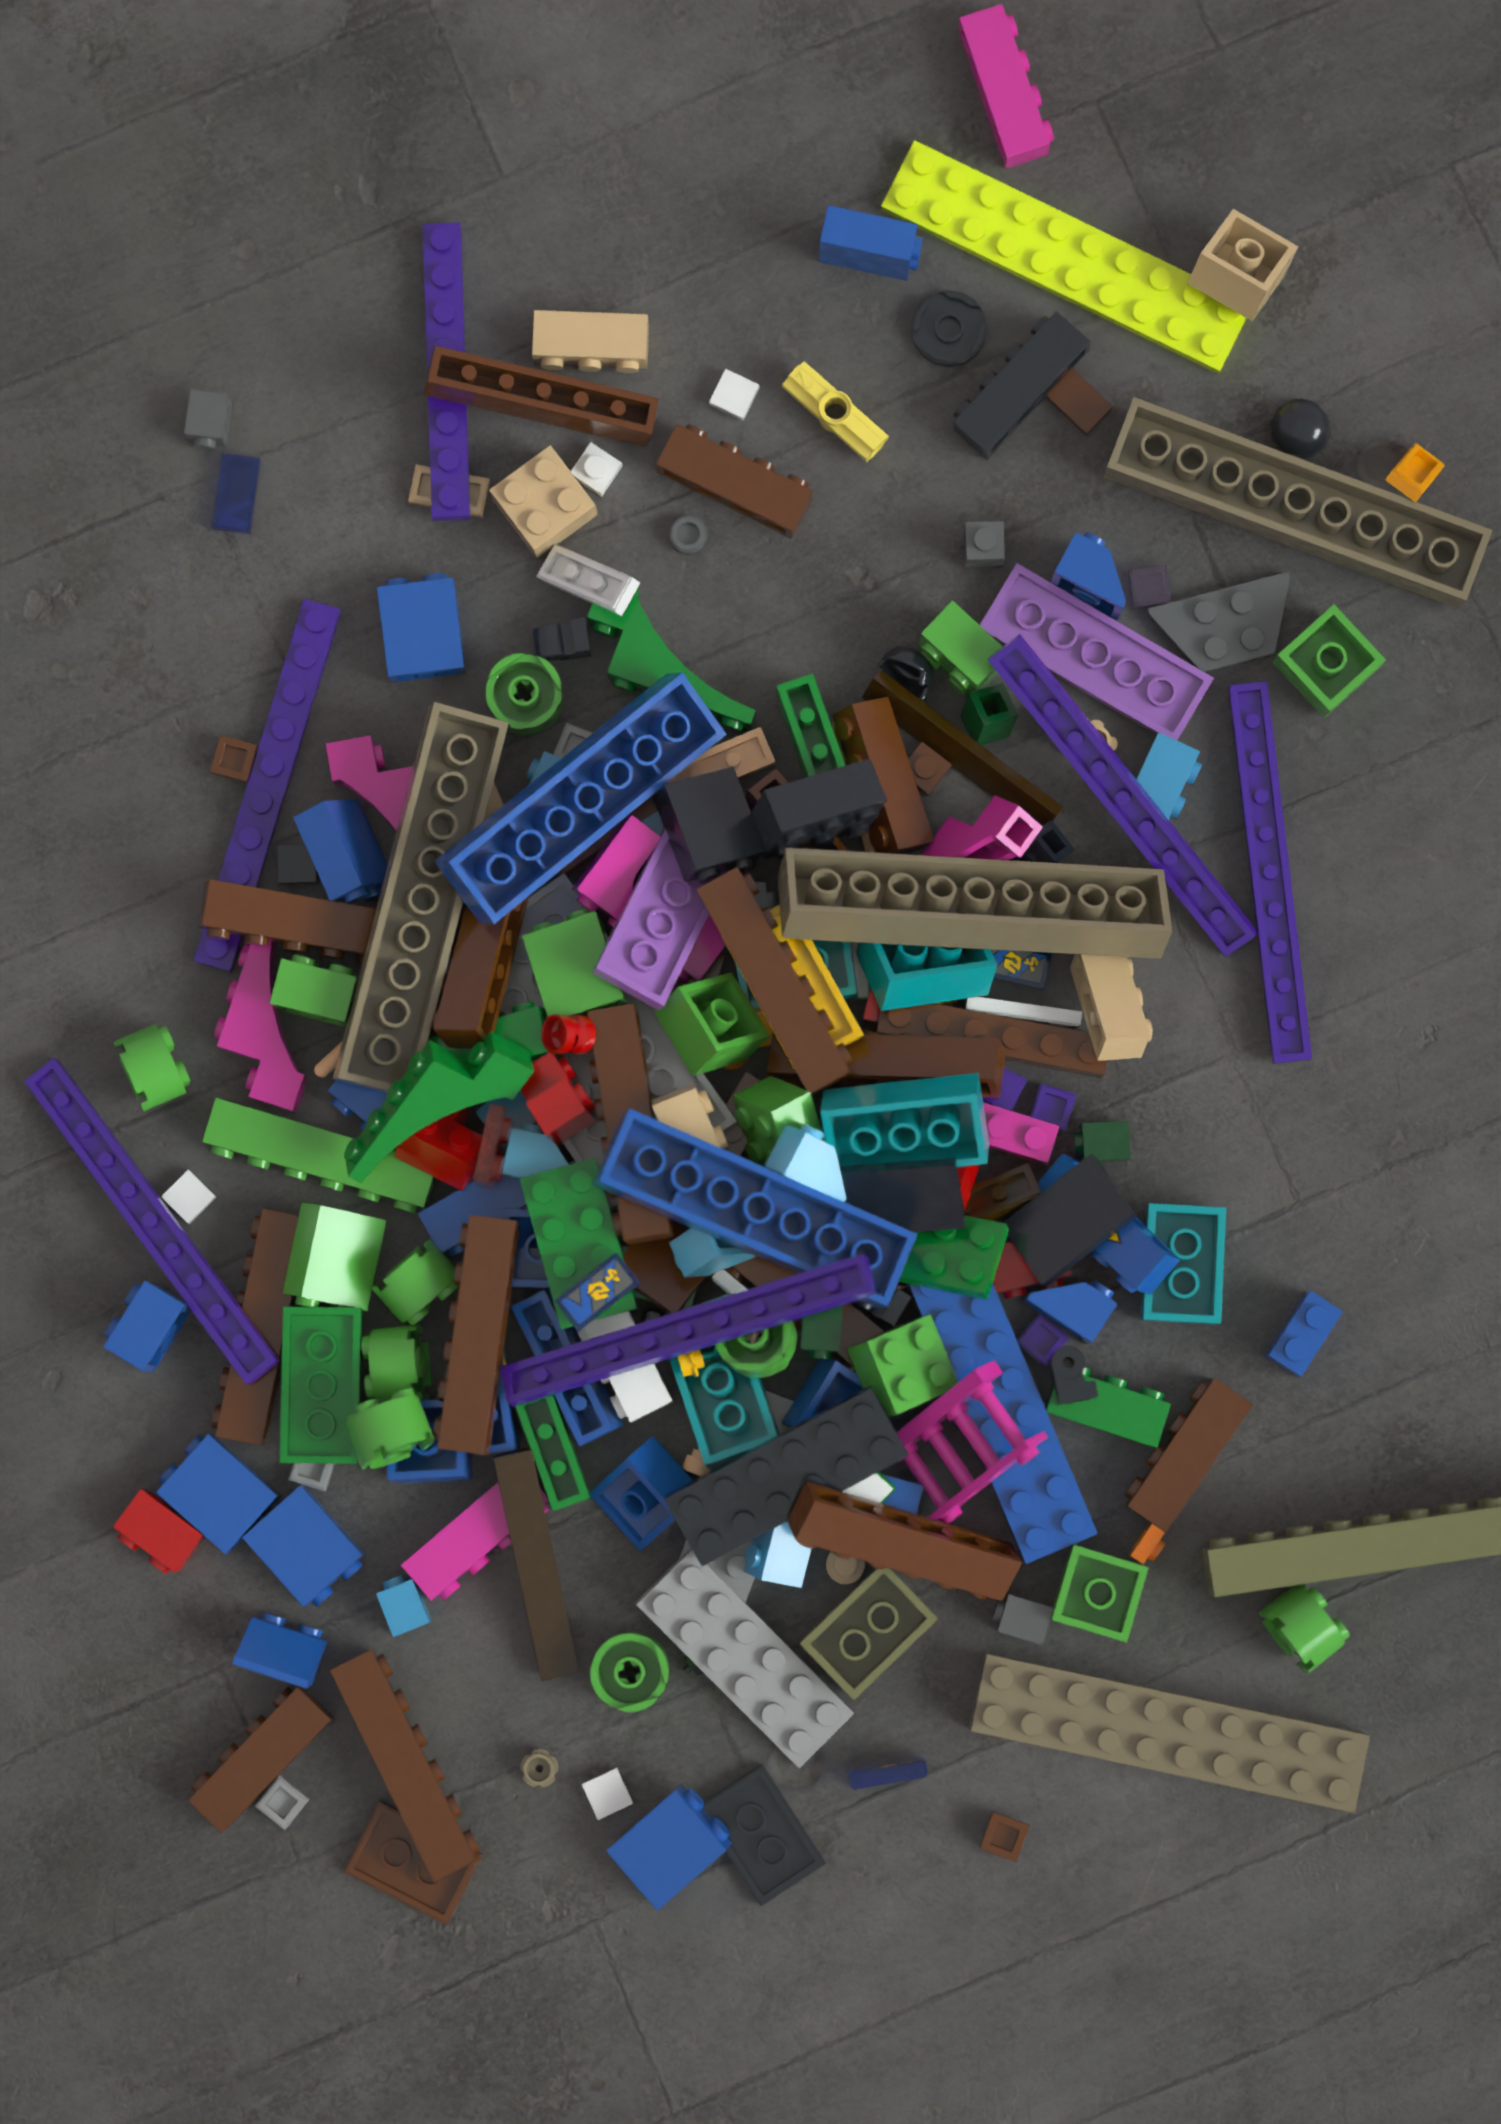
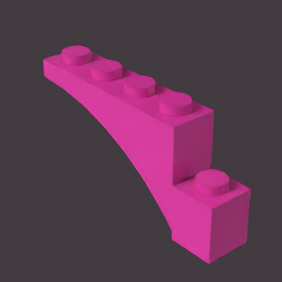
[326,735,413,830]
[921,796,1043,860]
[214,940,308,1114]

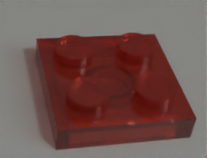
[473,1104,514,1190]

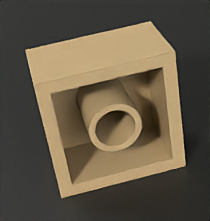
[1187,209,1298,321]
[489,445,598,559]

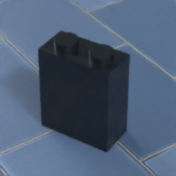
[653,766,765,883]

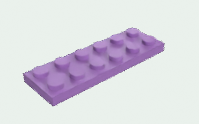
[980,563,1214,740]
[592,828,730,1011]

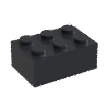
[751,758,887,859]

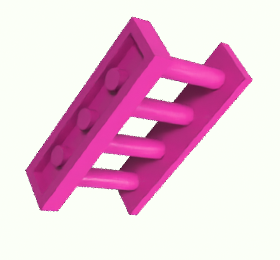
[897,1360,1048,1524]

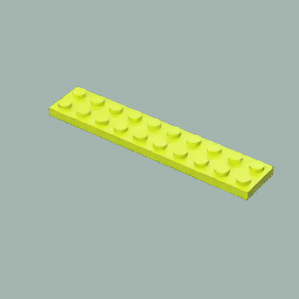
[881,140,1247,374]

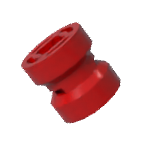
[541,1014,596,1054]

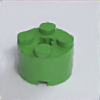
[486,653,564,736]
[113,1023,191,1112]
[371,1238,459,1326]
[715,1321,797,1378]
[361,1324,432,1404]
[345,1388,435,1469]
[1258,1584,1350,1674]
[590,1631,670,1712]

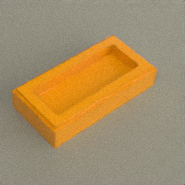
[1385,443,1445,503]

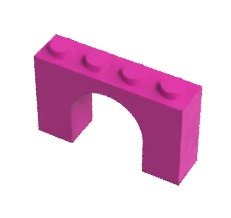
[571,815,726,982]

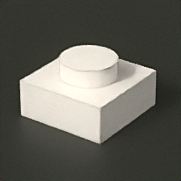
[571,442,623,497]

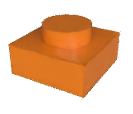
[1127,1523,1165,1564]

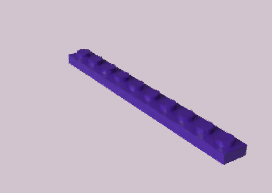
[194,599,342,973]
[988,634,1257,957]
[1228,681,1312,1064]
[24,1058,280,1385]
[500,1254,876,1407]

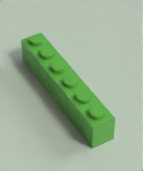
[202,1098,436,1214]

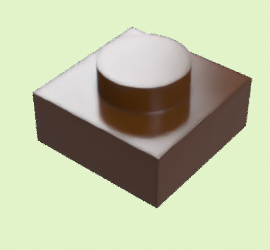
[210,735,258,783]
[908,742,952,797]
[979,1811,1030,1863]

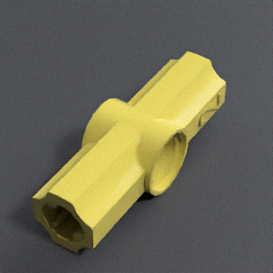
[782,361,889,462]

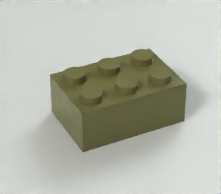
[799,1567,938,1700]

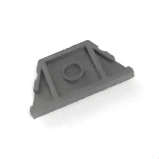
[1146,571,1290,673]

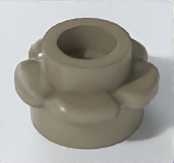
[520,1749,559,1788]

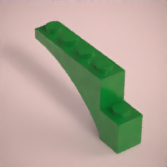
[587,587,756,732]
[344,1031,534,1183]

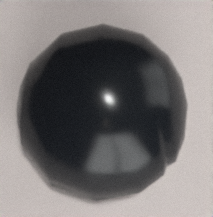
[1271,398,1331,458]
[878,646,934,701]

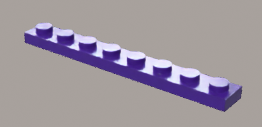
[423,222,471,521]

